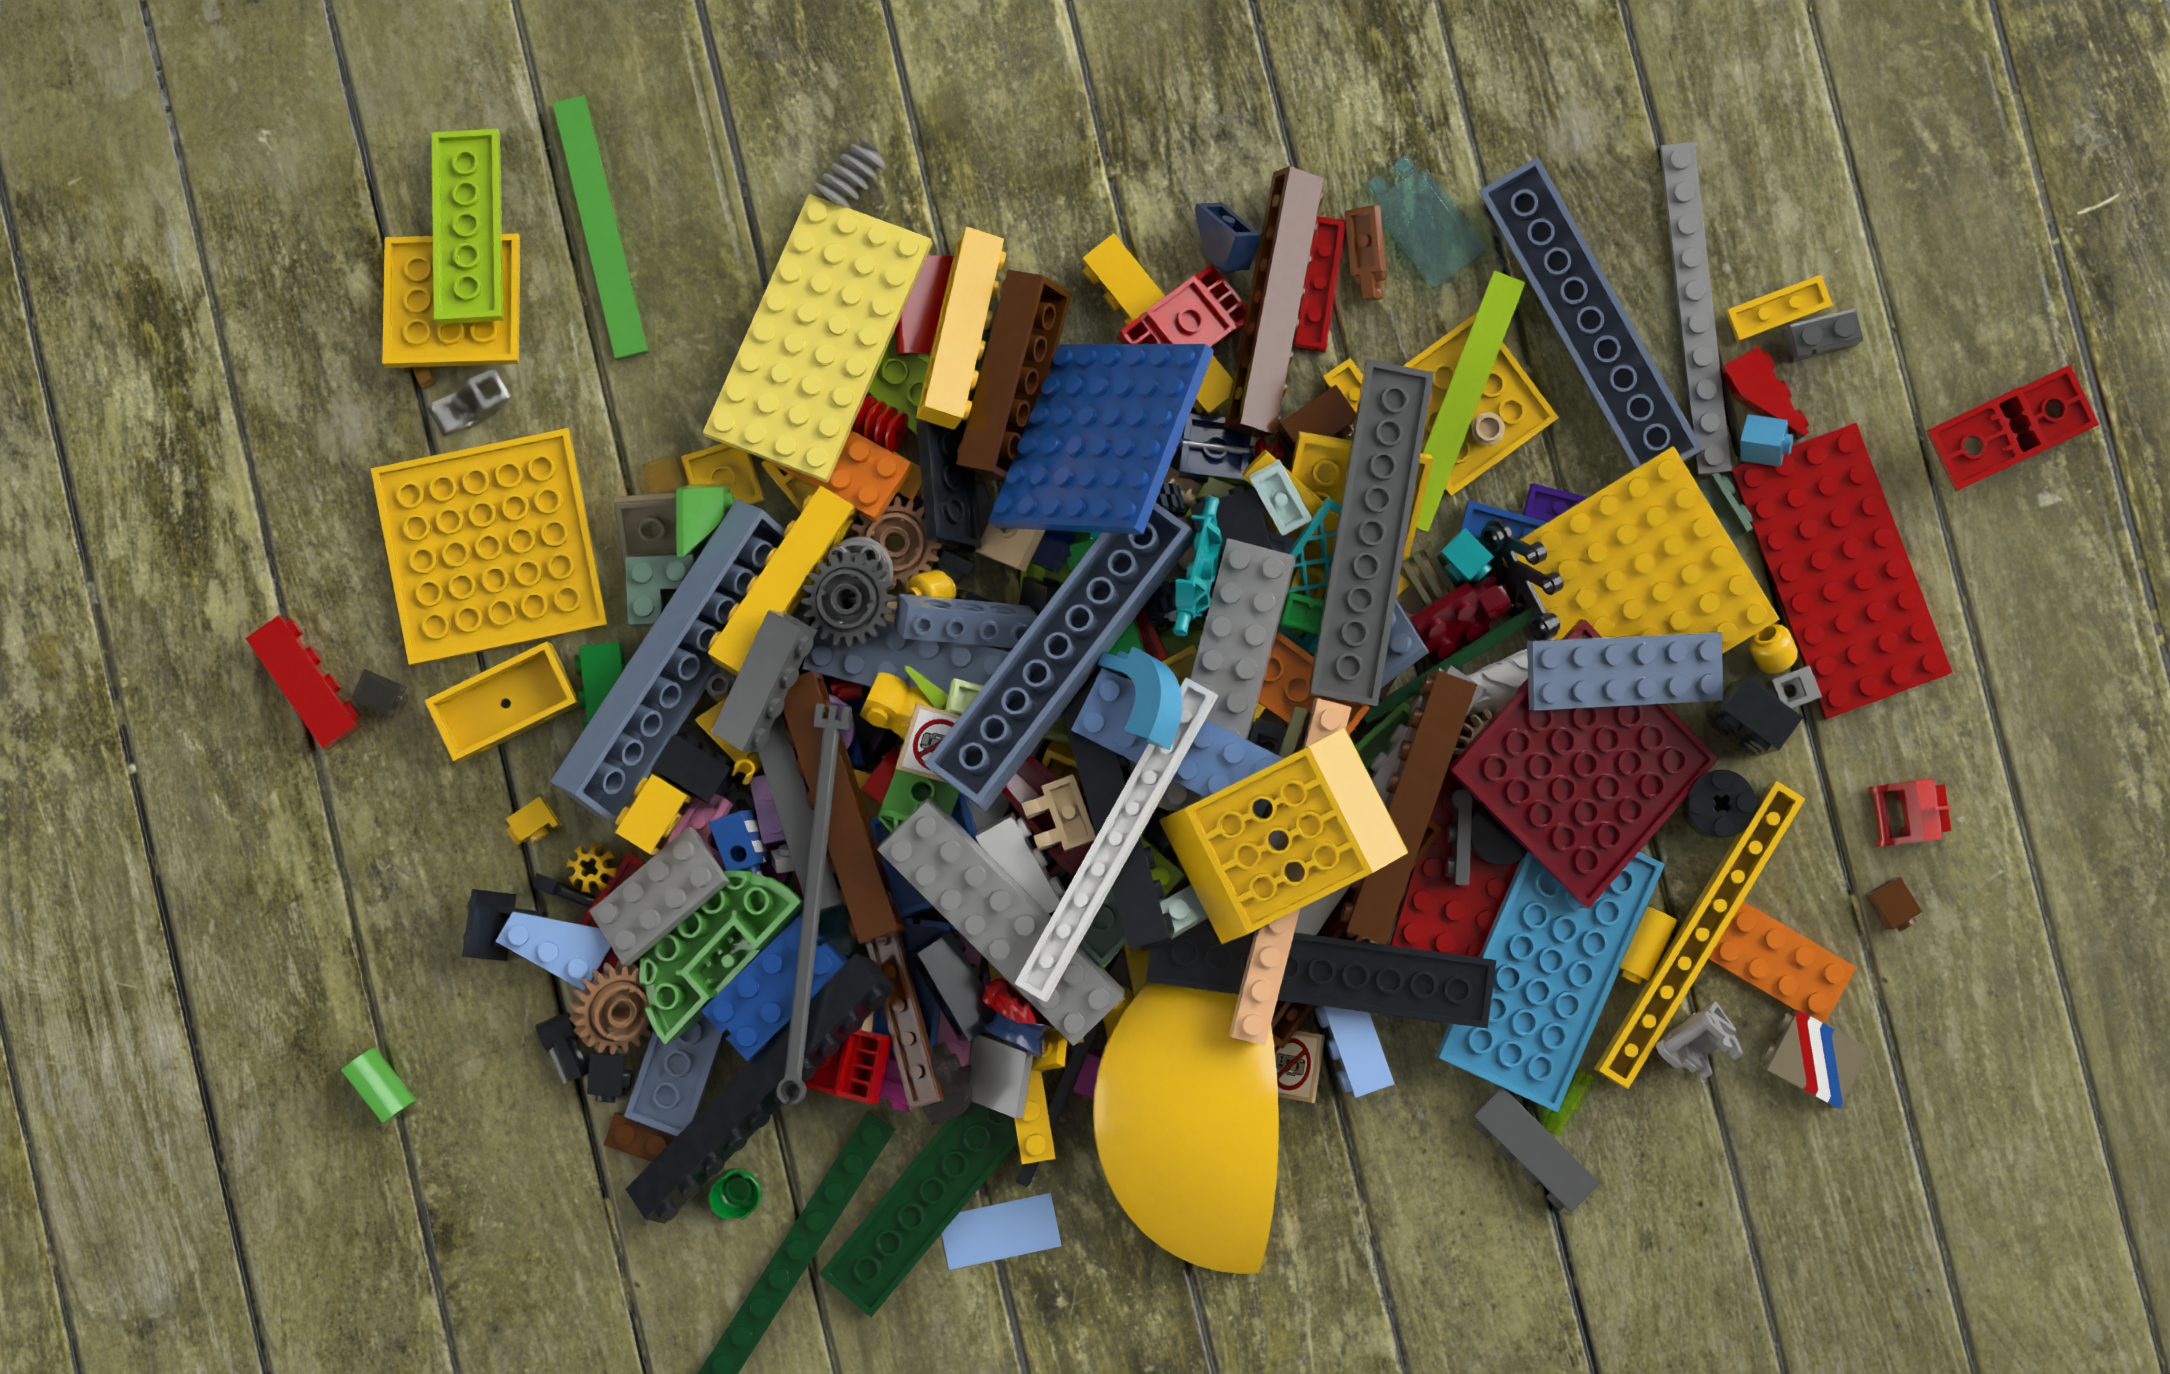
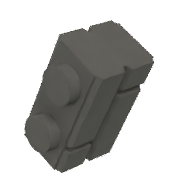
[1783,308,1863,362]

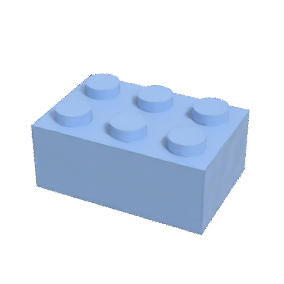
[1314,1006,1394,1098]

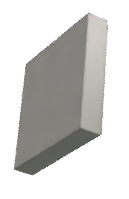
[964,1032,1033,1118]

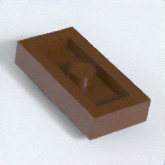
[604,1112,677,1162]

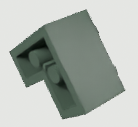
[625,554,697,628]

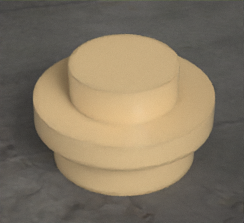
[1471,412,1505,446]

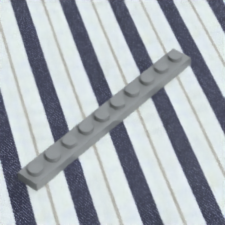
[1659,142,1732,476]

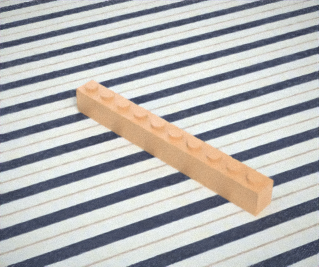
[1229,698,1351,1046]

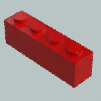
[245,615,362,750]

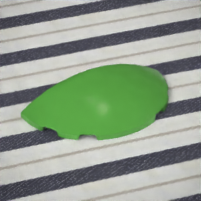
[639,870,804,1045]

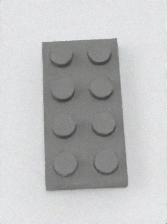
[589,827,729,966]

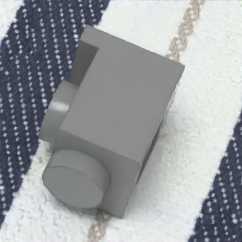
[1766,665,1822,708]

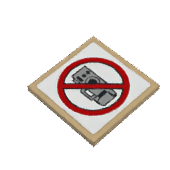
[895,703,961,783]
[1274,1031,1325,1103]

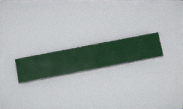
[1359,609,1534,728]

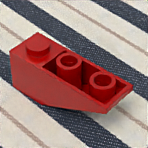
[1720,346,1809,440]

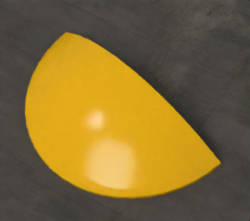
[1093,982,1279,1274]

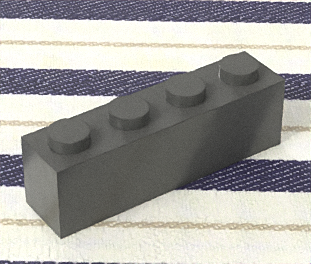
[711,610,817,752]
[1471,1086,1600,1212]

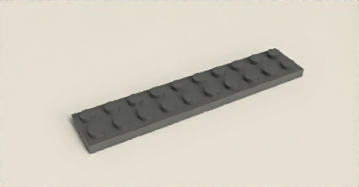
[1308,359,1434,708]

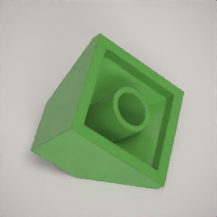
[676,484,735,557]

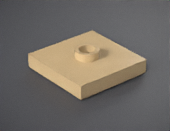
[975,523,1045,572]

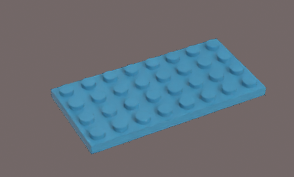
[1435,851,1665,1112]

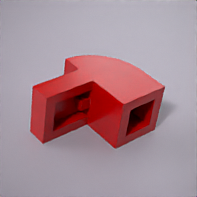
[861,746,901,804]

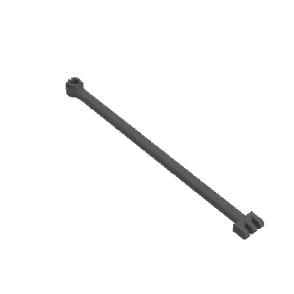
[777,703,852,1105]

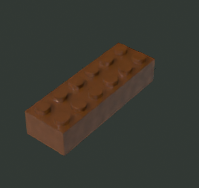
[956,269,1072,483]

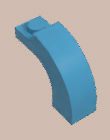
[1098,646,1182,750]

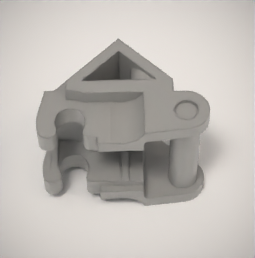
[1656,1001,1743,1079]

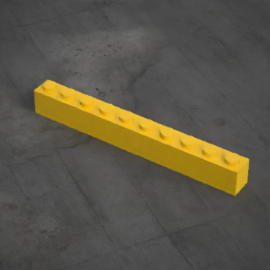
[1594,781,1805,1089]

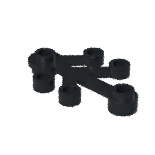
[1481,519,1564,641]

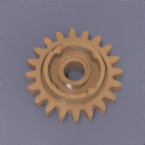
[851,496,942,591]
[569,961,651,1055]

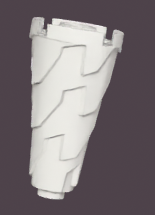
[1466,638,1556,716]

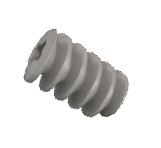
[813,136,887,208]

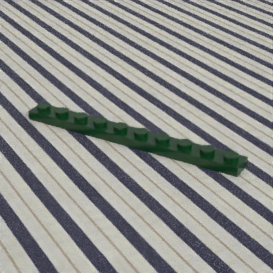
[698,1111,896,1374]

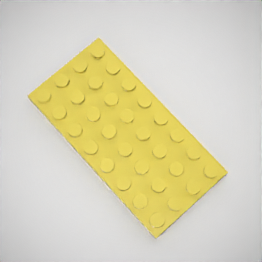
[703,194,933,483]

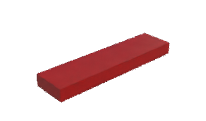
[1292,216,1346,353]

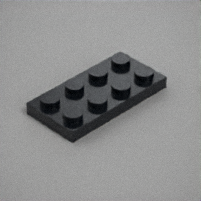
[916,410,981,550]

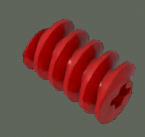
[851,396,909,453]

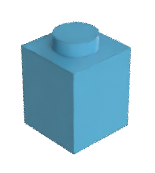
[1740,414,1793,467]

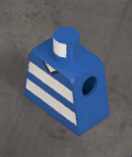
[709,810,770,876]

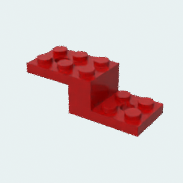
[1926,365,2100,492]

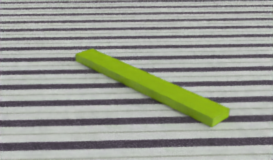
[1416,270,1526,533]

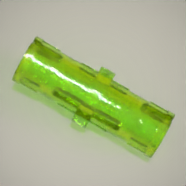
[1542,1067,1595,1136]

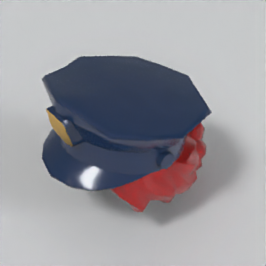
[982,978,1055,1059]

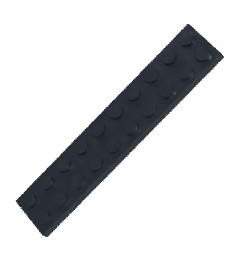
[1146,920,1496,1029]

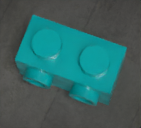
[1436,528,1494,586]

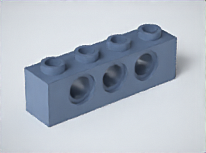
[894,594,1038,648]

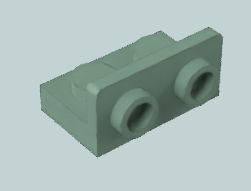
[1697,472,1753,541]

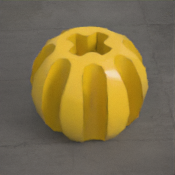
[566,843,617,893]

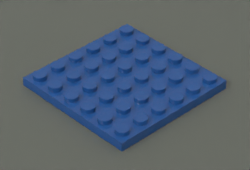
[988,344,1214,534]

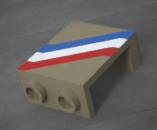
[1761,1009,1871,1109]

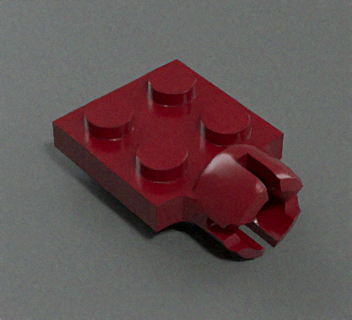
[1410,576,1512,665]

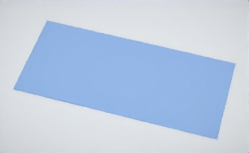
[942,1193,1062,1270]

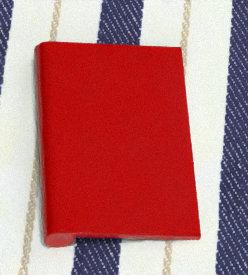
[895,255,953,356]

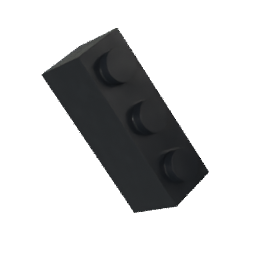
[908,931,996,1042]

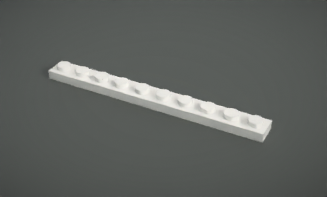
[1014,677,1219,1002]

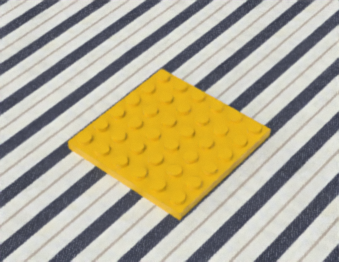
[371,428,608,666]
[1502,446,1780,654]

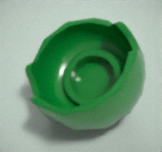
[708,1168,762,1220]

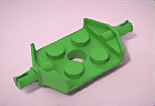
[878,769,960,833]

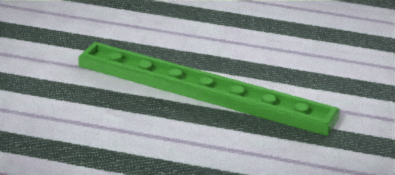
[552,95,649,360]

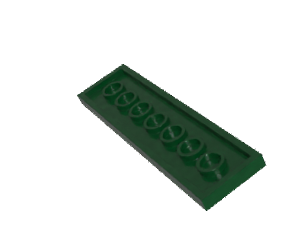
[819,1099,1018,1317]

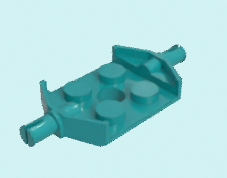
[1173,496,1224,637]

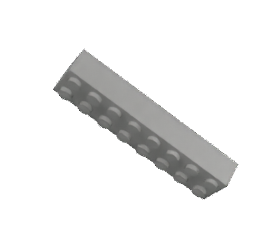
[1157,538,1297,812]
[877,796,1125,1046]

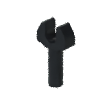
[532,873,595,908]

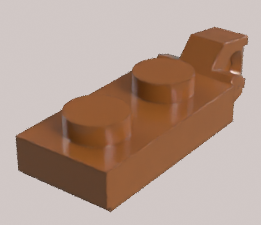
[1345,205,1387,301]

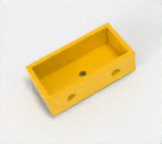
[424,641,580,763]

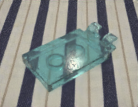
[1367,155,1487,289]

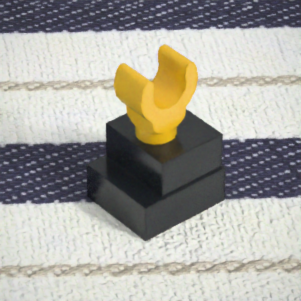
[936,549,976,585]

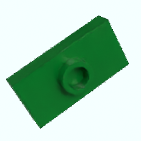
[1279,592,1324,636]

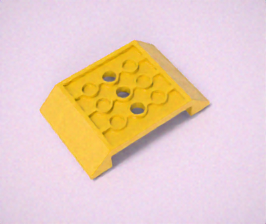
[1159,727,1408,944]

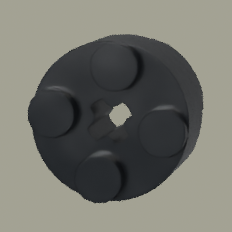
[1683,769,1757,838]

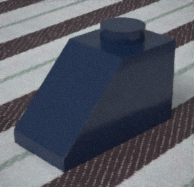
[1195,202,1261,273]

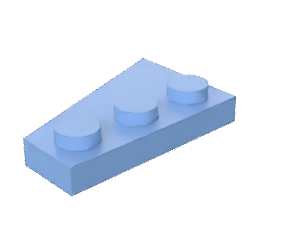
[496,911,611,990]

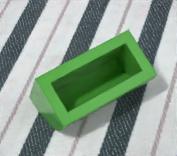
[341,1047,417,1123]

